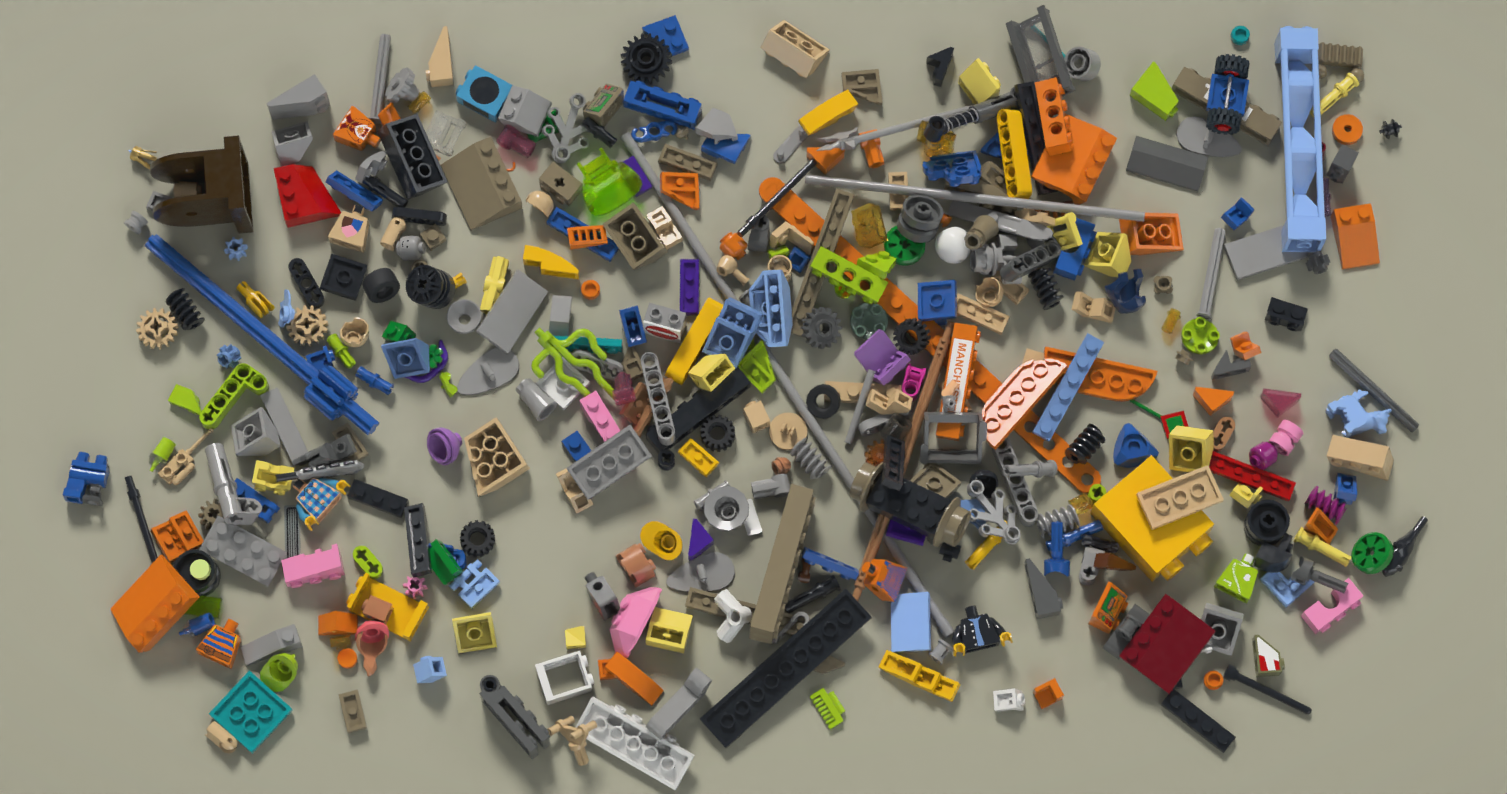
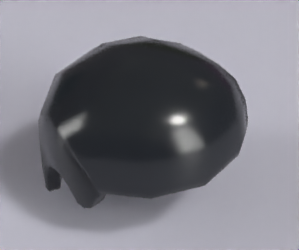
[969,470,998,499]

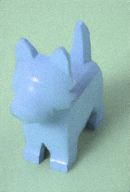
[1325,389,1392,438]

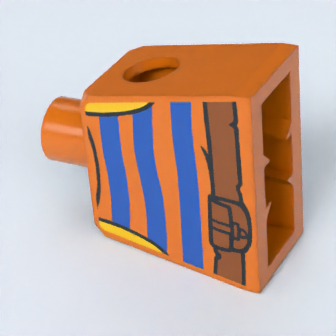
[196,619,241,669]

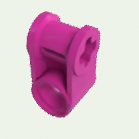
[901,363,927,402]

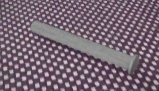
[369,34,391,124]
[1196,228,1226,319]

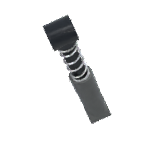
[924,87,1019,143]

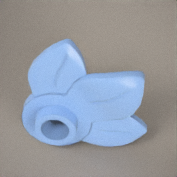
[278,289,295,327]

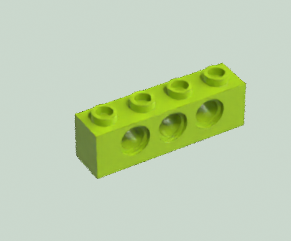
[809,246,888,305]

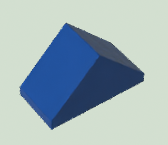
[619,305,647,347]

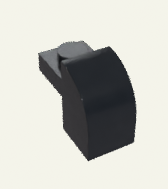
[1254,533,1294,573]

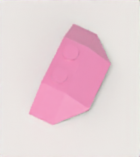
[609,587,662,658]

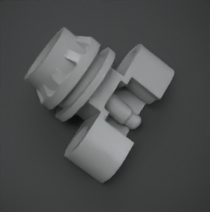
[970,234,1022,284]

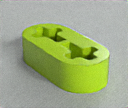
[353,546,383,579]

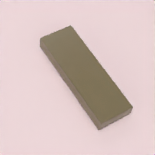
[658,144,718,181]

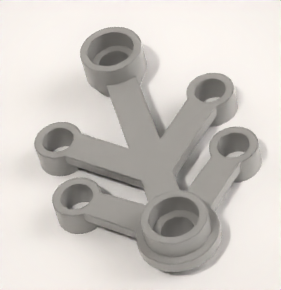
[542,93,589,164]
[967,480,1021,545]

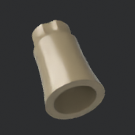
[964,215,999,250]

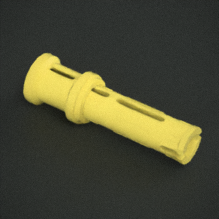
[1309,73,1359,118]
[1293,527,1352,567]

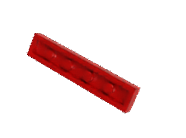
[1209,451,1296,502]

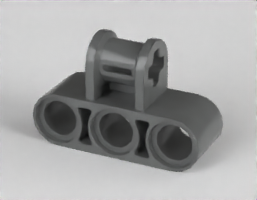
[1103,604,1150,660]

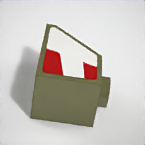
[1252,635,1285,677]

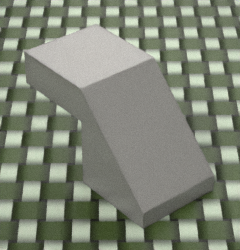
[549,295,572,336]

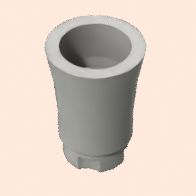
[516,378,557,421]

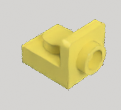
[1229,483,1263,509]

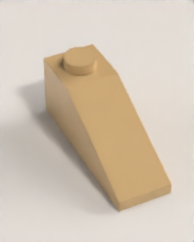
[426,26,454,87]

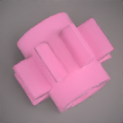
[403,576,428,599]

